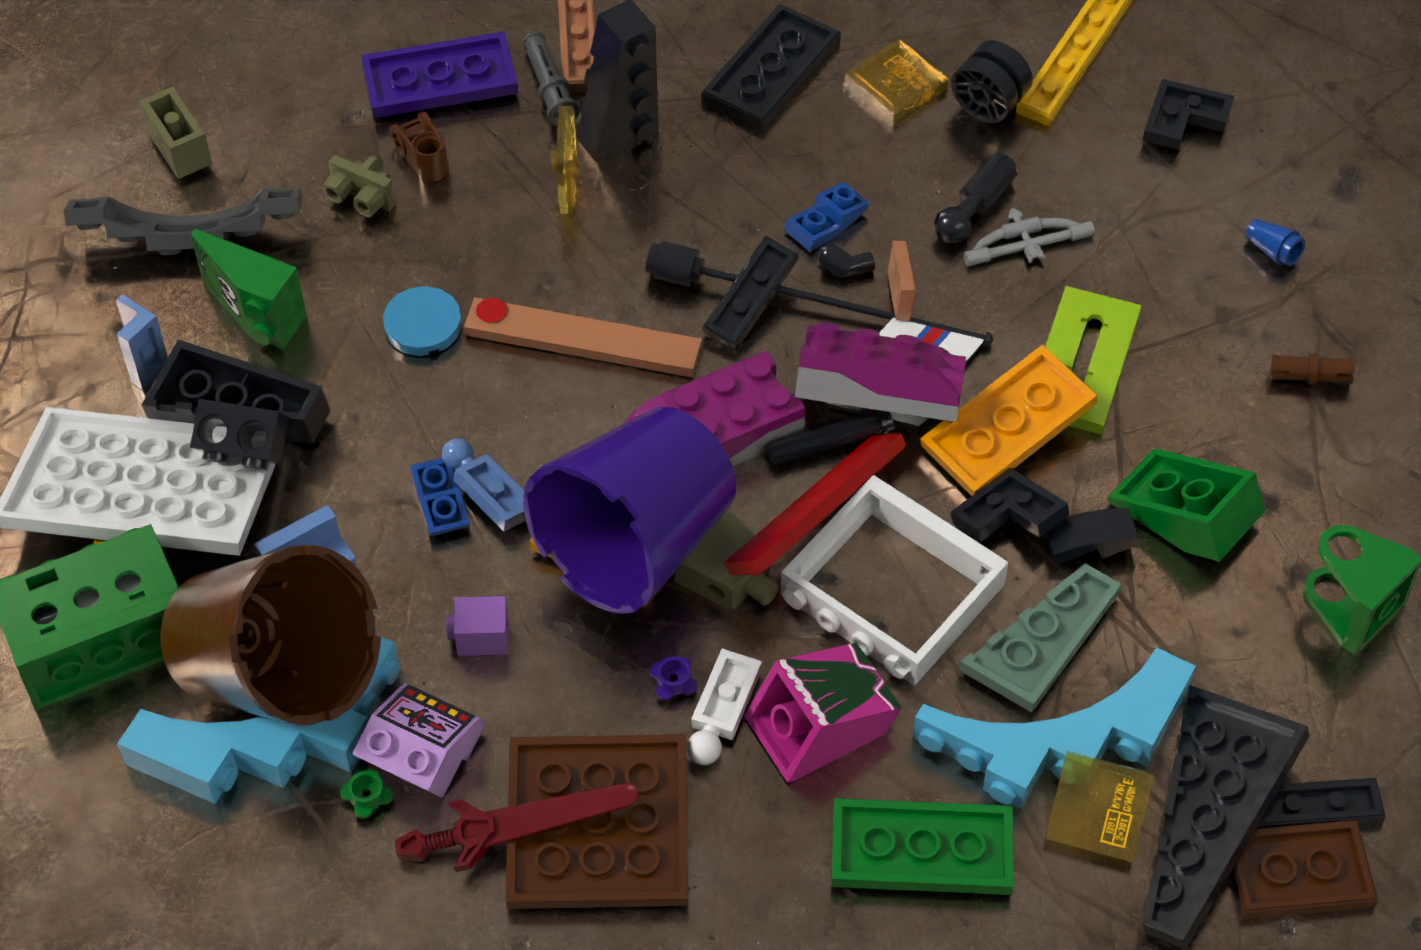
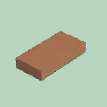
[887,241,917,321]

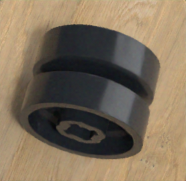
[951,40,1033,123]

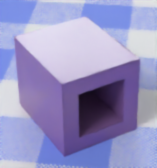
[446,596,509,656]

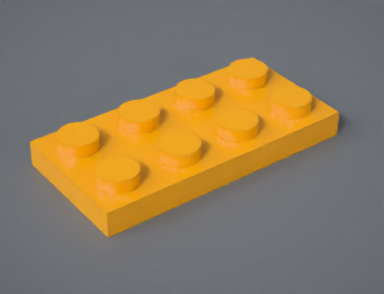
[920,344,1097,496]

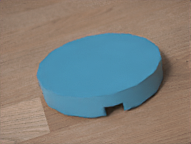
[383,286,462,356]

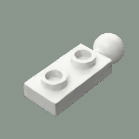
[687,649,762,765]

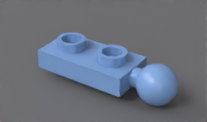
[442,438,526,531]

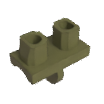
[323,155,396,217]

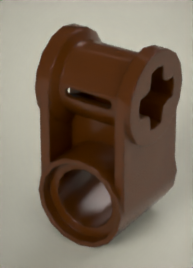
[389,111,449,182]

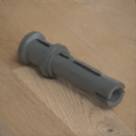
[523,32,580,126]

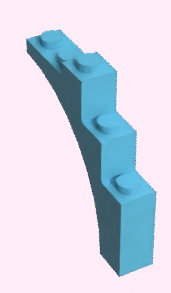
[117,637,401,804]
[913,647,1196,809]

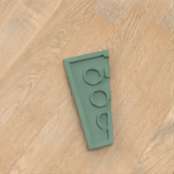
[959,564,1122,713]

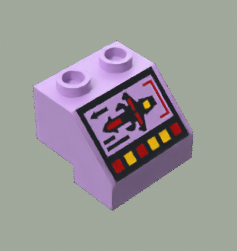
[352,683,486,799]

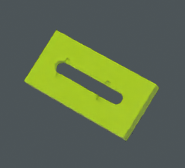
[1045,286,1142,435]

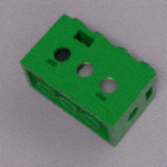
[0,524,179,711]

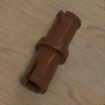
[1271,353,1355,385]

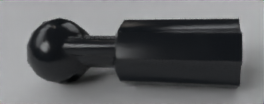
[934,152,1018,244]

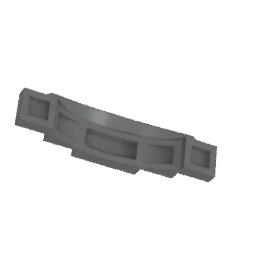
[64,188,303,255]

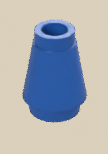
[1245,218,1305,266]

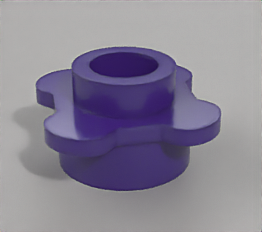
[650,656,698,700]

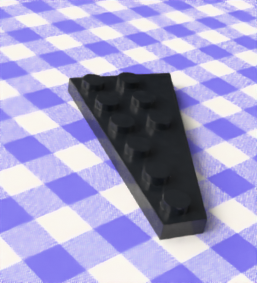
[1142,685,1310,950]

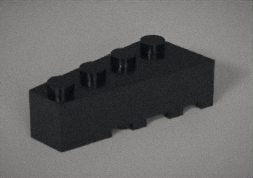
[573,0,659,162]
[141,339,331,443]

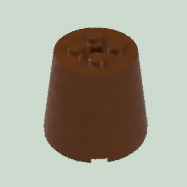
[160,545,381,725]

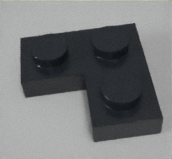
[1142,79,1234,150]
[950,468,1070,542]

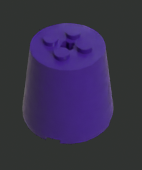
[523,407,736,614]

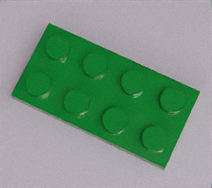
[831,798,1014,895]

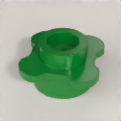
[340,769,393,818]

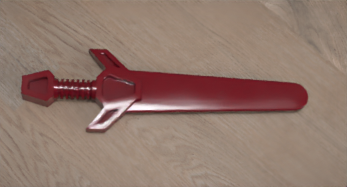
[395,783,639,872]

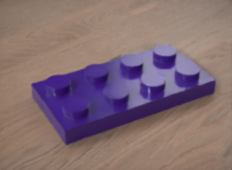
[361,31,519,118]

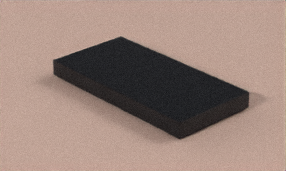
[701,4,841,131]

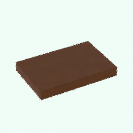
[1231,820,1378,920]

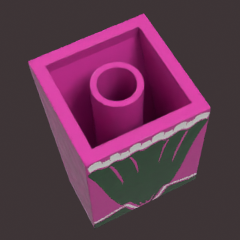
[744,642,902,783]

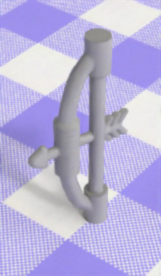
[964,208,1095,267]

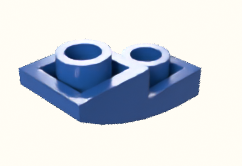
[784,181,869,252]
[410,458,470,537]

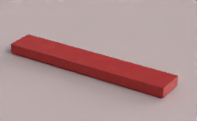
[724,433,906,576]

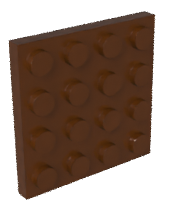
[506,734,688,909]

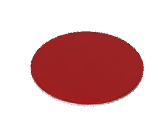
[476,298,507,323]

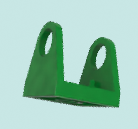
[1304,525,1421,655]

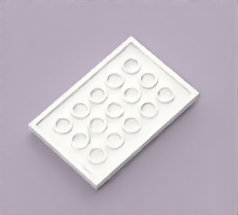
[0,407,275,556]

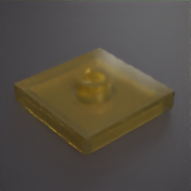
[551,106,578,214]

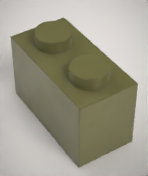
[139,87,212,179]

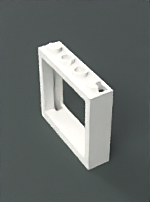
[780,475,1008,686]

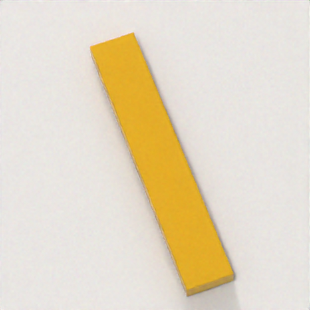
[1016,0,1133,126]

